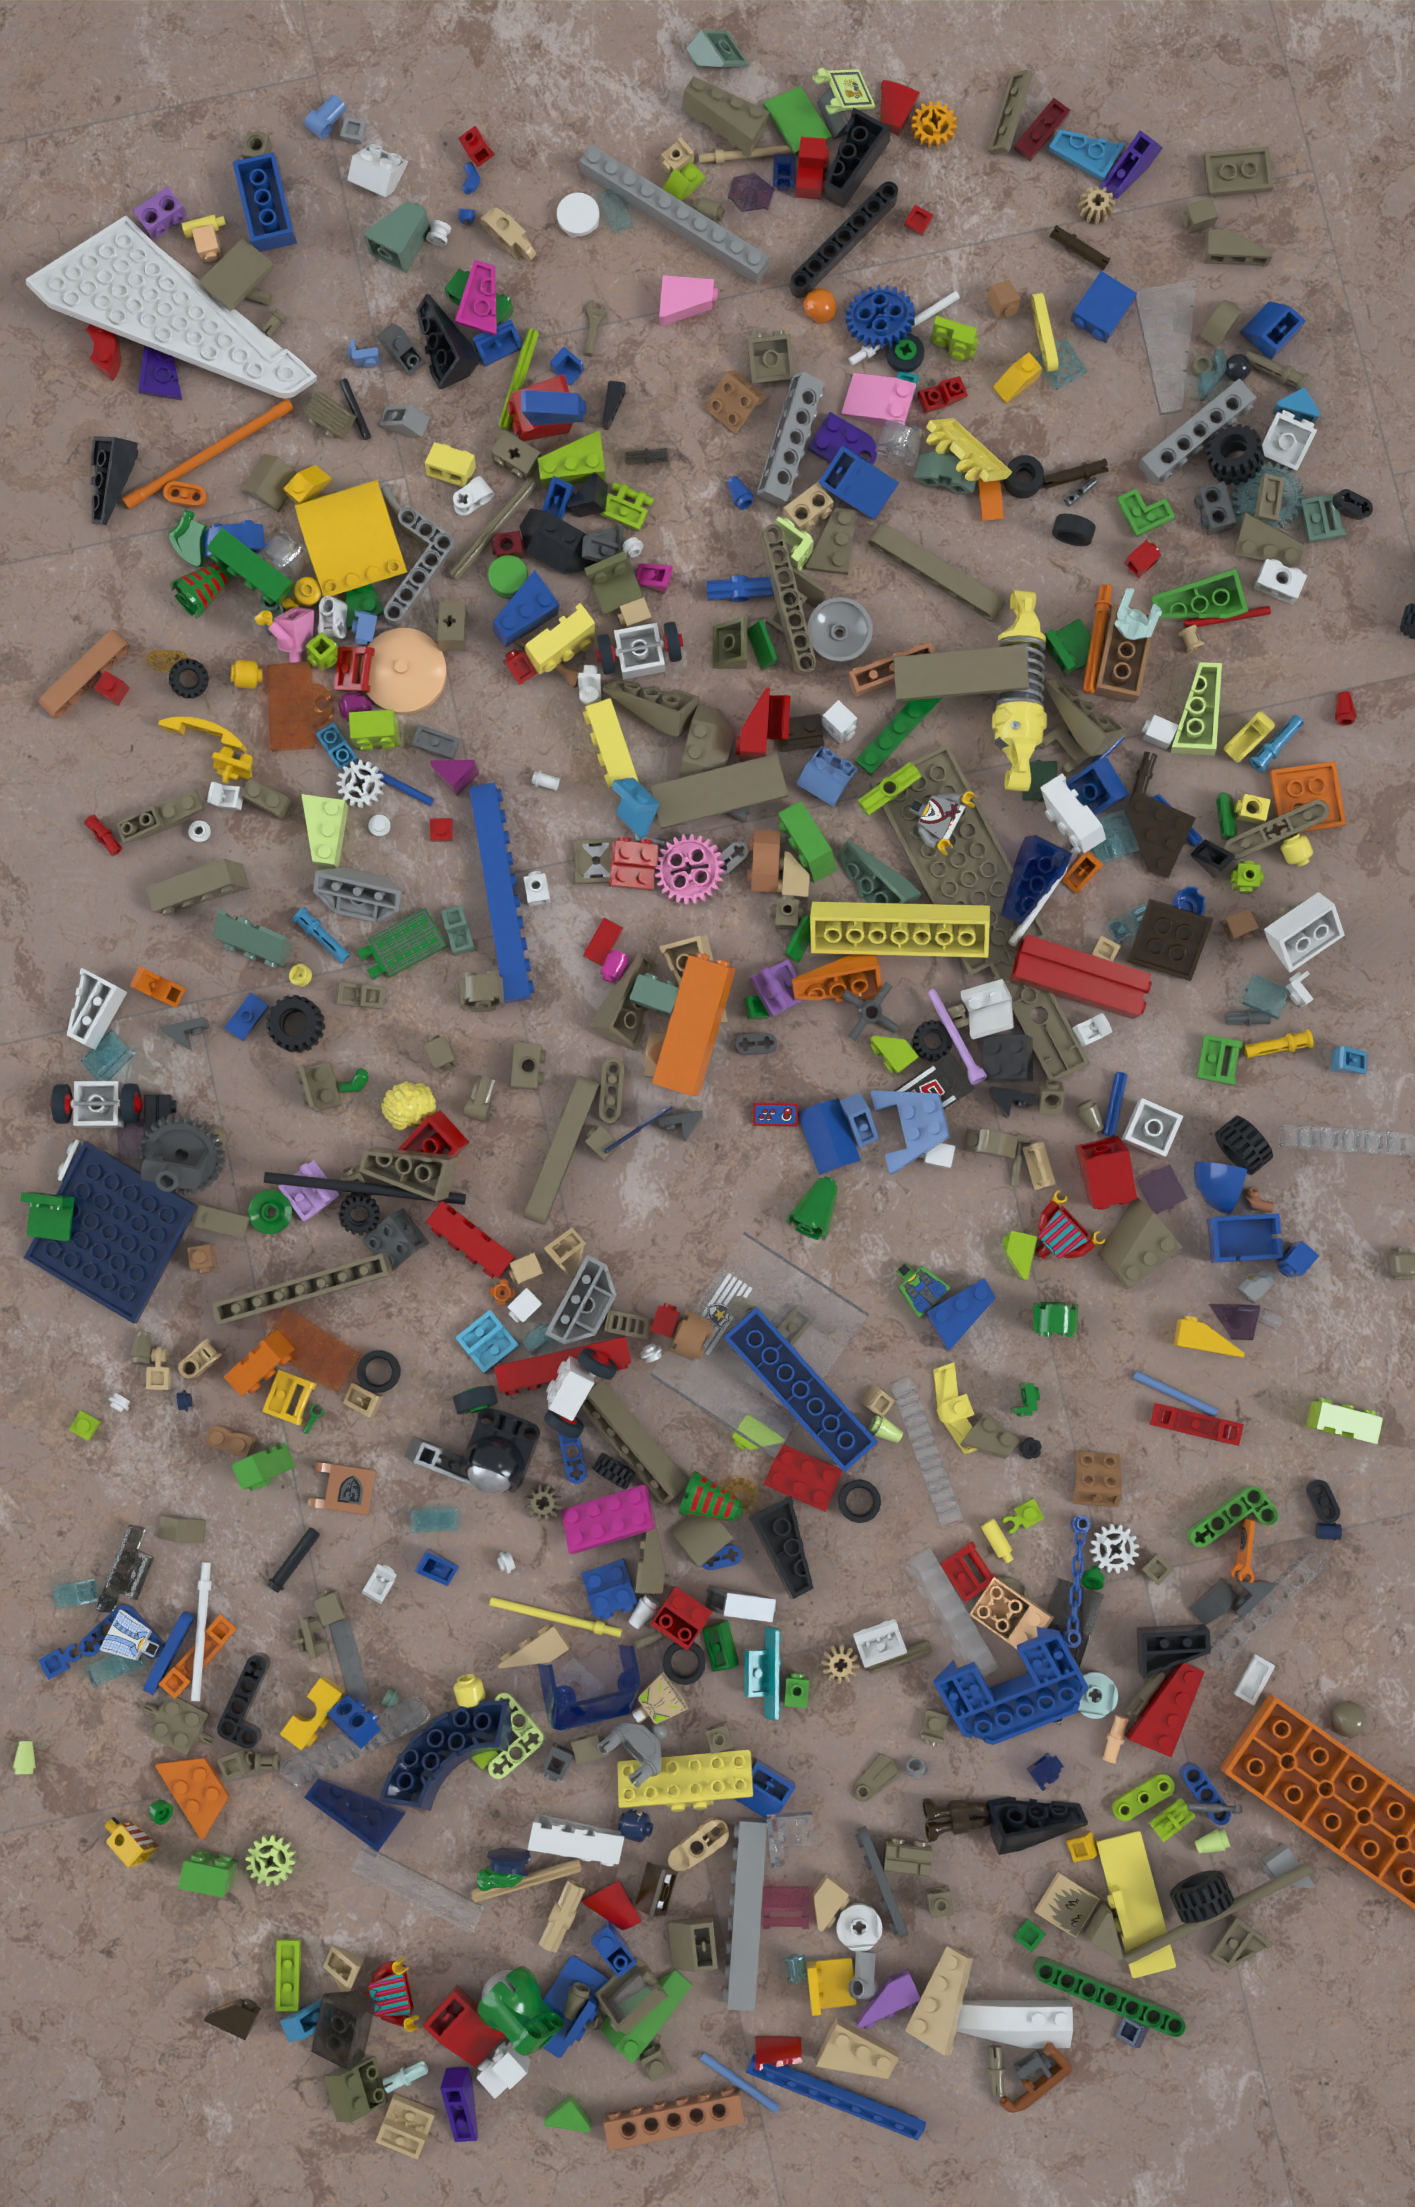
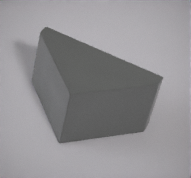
[1189,1578,1238,1625]

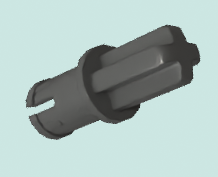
[1225,1009,1271,1027]

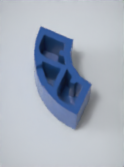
[203,520,266,558]

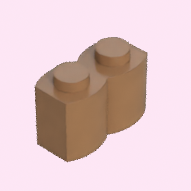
[205,1425,257,1457]

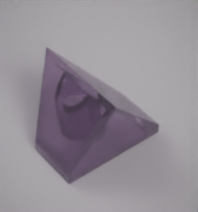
[728,173,775,212]
[1209,1304,1260,1340]

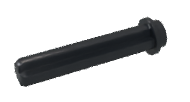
[267,1527,320,1593]

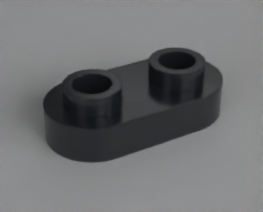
[1306,1479,1340,1523]

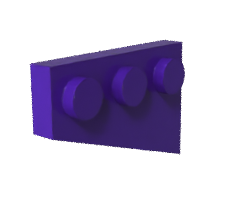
[138,346,182,400]

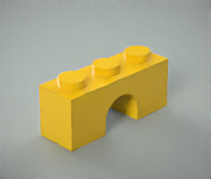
[280,1675,345,1750]

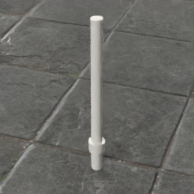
[848,291,960,366]
[1008,847,1081,946]
[191,1562,212,1701]

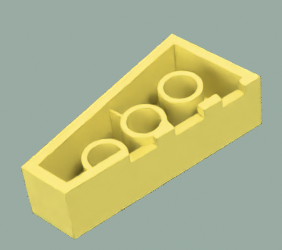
[583,698,639,791]

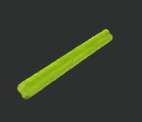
[498,328,539,431]

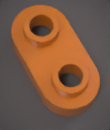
[163,481,208,508]

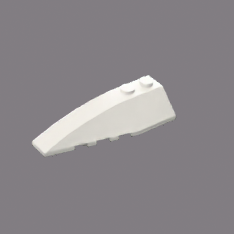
[957,1999,1073,2048]

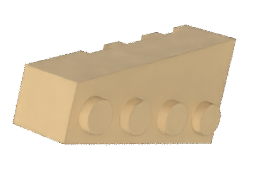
[905,1946,973,2056]

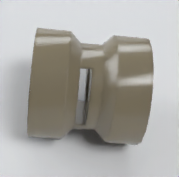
[947,1004,969,1031]

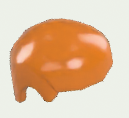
[803,288,837,324]

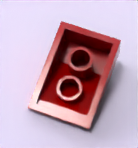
[735,688,770,762]
[398,1110,470,1156]

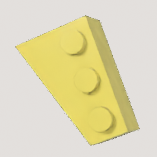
[525,603,595,675]

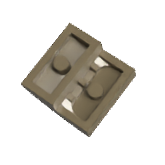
[671,1516,734,1567]

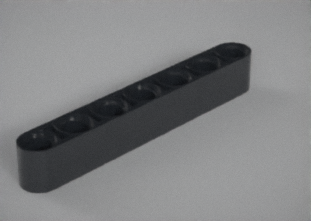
[790,181,898,298]

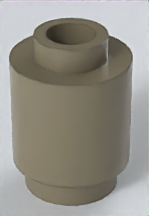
[692,197,725,223]

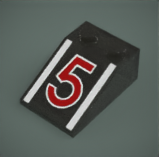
[894,1052,976,1110]

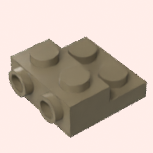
[747,330,795,384]

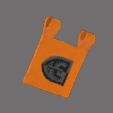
[1230,1518,1255,1583]

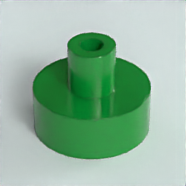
[1081,1566,1105,1590]
[149,1800,173,1825]

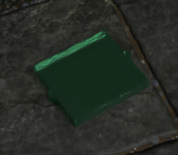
[1022,760,1058,802]

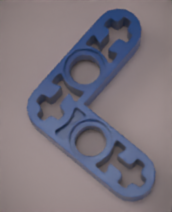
[79,1604,165,1659]

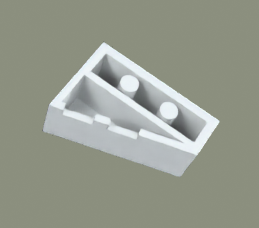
[1040,774,1106,853]
[67,968,127,1050]

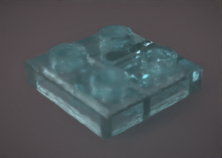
[1092,809,1140,864]

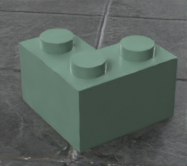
[629,973,679,1018]

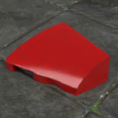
[880,80,920,136]
[582,1879,642,1930]
[755,2036,802,2070]

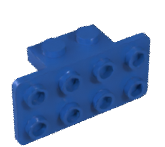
[543,1955,609,2058]

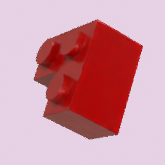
[795,136,830,200]

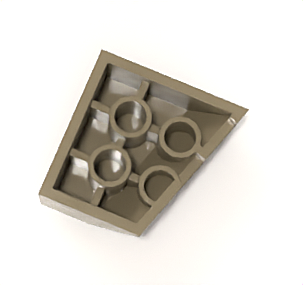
[1098,1197,1182,1289]

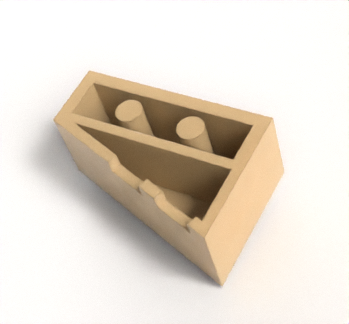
[815,2017,899,2079]

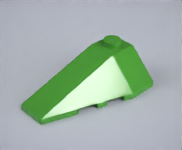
[601,1969,693,2064]

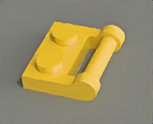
[262,1369,317,1426]

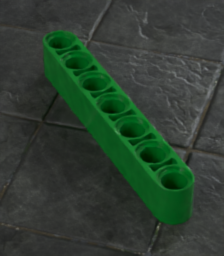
[1033,1957,1186,2037]

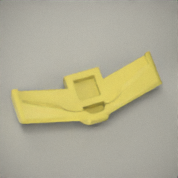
[933,1362,979,1454]

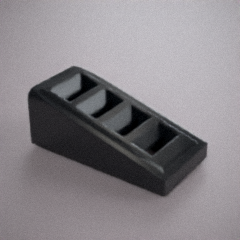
[603,380,626,430]

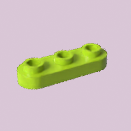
[1112,1773,1175,1821]

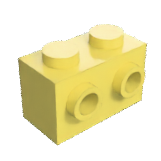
[425,442,476,487]

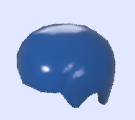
[1172,886,1205,914]

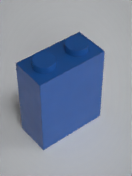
[1070,271,1137,343]

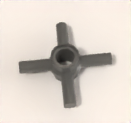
[841,982,899,1041]

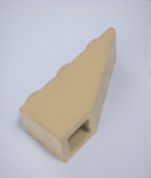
[498,1624,570,1669]

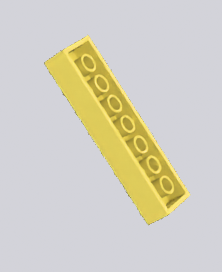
[810,902,990,958]

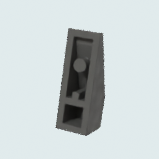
[405,1436,472,1485]

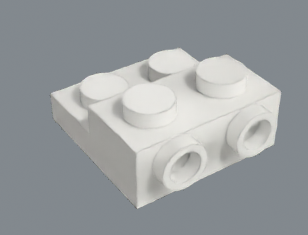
[1262,410,1317,471]

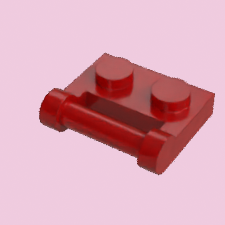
[334,647,375,693]
[939,1541,998,1602]

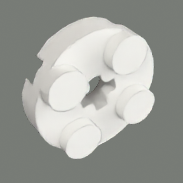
[836,1903,882,1952]

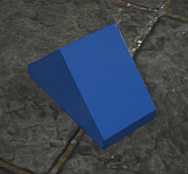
[542,476,575,520]
[414,1549,459,1586]

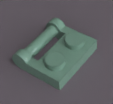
[1299,493,1347,544]

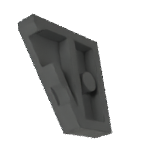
[582,525,624,562]

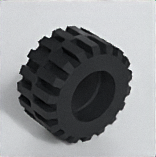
[1206,424,1264,485]
[266,995,325,1053]
[1215,1115,1273,1175]
[1170,1870,1234,1923]

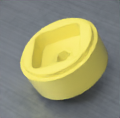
[289,964,312,987]

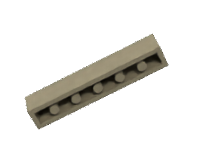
[580,1380,689,1506]

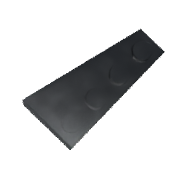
[825,107,890,208]

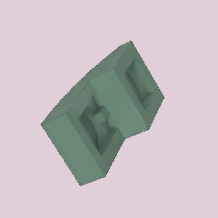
[441,905,475,956]

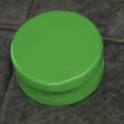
[488,555,529,599]

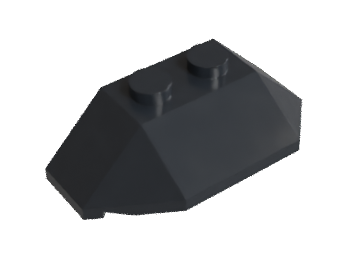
[519,508,598,575]

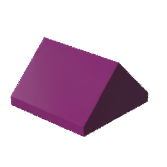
[430,760,479,796]

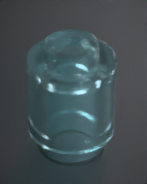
[522,1323,555,1355]

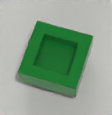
[743,996,770,1020]
[1013,1918,1046,1952]

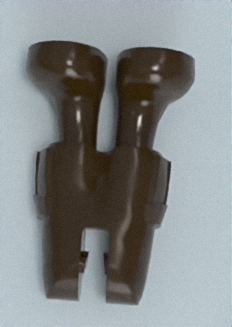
[922,1798,989,1842]

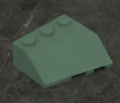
[214,908,293,969]

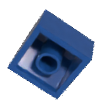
[1066,758,1129,816]

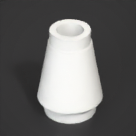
[629,1594,660,1629]

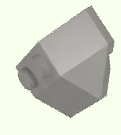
[313,867,402,923]
[545,1255,617,1345]

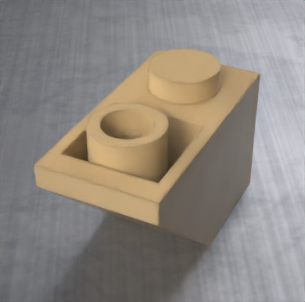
[777,852,810,901]
[813,1873,850,1932]

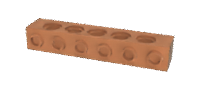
[604,2087,745,2151]

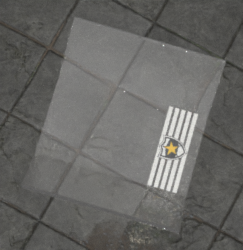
[650,1231,869,1458]

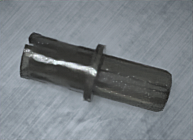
[625,448,668,465]

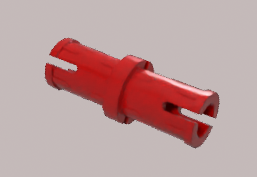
[84,814,123,856]

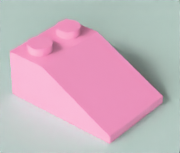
[841,373,916,433]

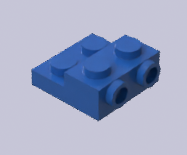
[581,1558,638,1620]

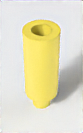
[182,214,226,239]
[980,1518,1014,1563]

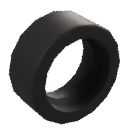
[1052,513,1096,546]
[357,1351,401,1393]
[838,1479,881,1523]
[663,1642,706,1685]

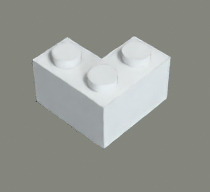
[476,2041,531,2099]

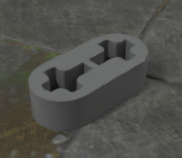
[735,1033,777,1055]

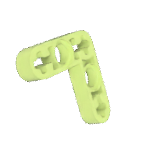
[488,1692,544,1779]

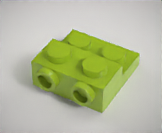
[930,316,979,362]

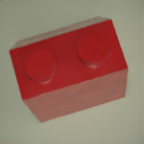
[507,374,573,442]
[1075,1136,1137,1210]

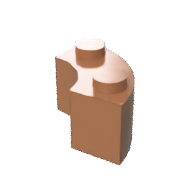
[747,829,781,892]

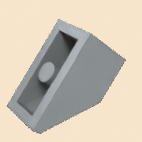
[378,405,430,438]
[1261,1843,1315,1889]

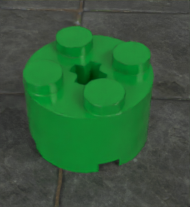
[1032,1302,1078,1337]

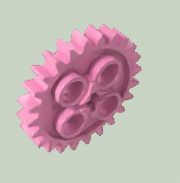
[654,834,726,906]

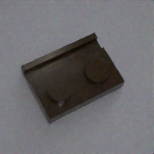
[779,714,824,752]

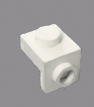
[207,782,244,810]
[1286,971,1313,1007]
[1072,1013,1112,1047]
[362,1564,397,1604]

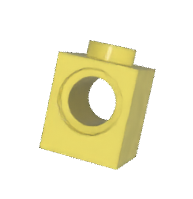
[1234,794,1270,825]

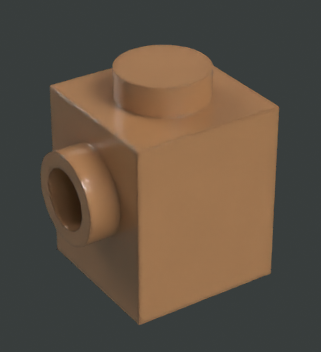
[987,280,1021,319]
[1221,908,1259,942]
[187,1244,218,1274]

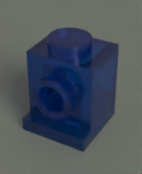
[773,154,795,191]
[1026,1753,1064,1791]

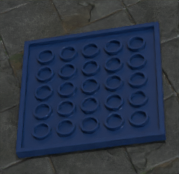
[24,1141,198,1324]

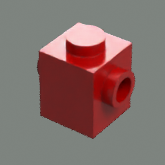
[458,126,495,167]

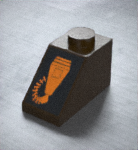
[204,1999,261,2040]

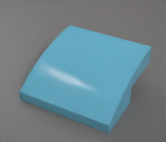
[455,1310,520,1374]

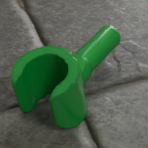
[302,1404,324,1434]

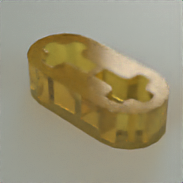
[147,650,189,672]

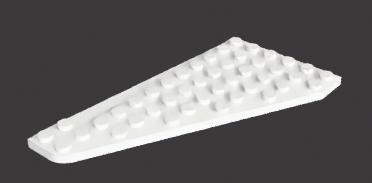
[26,216,317,399]

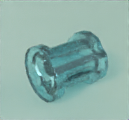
[784,1954,808,1983]

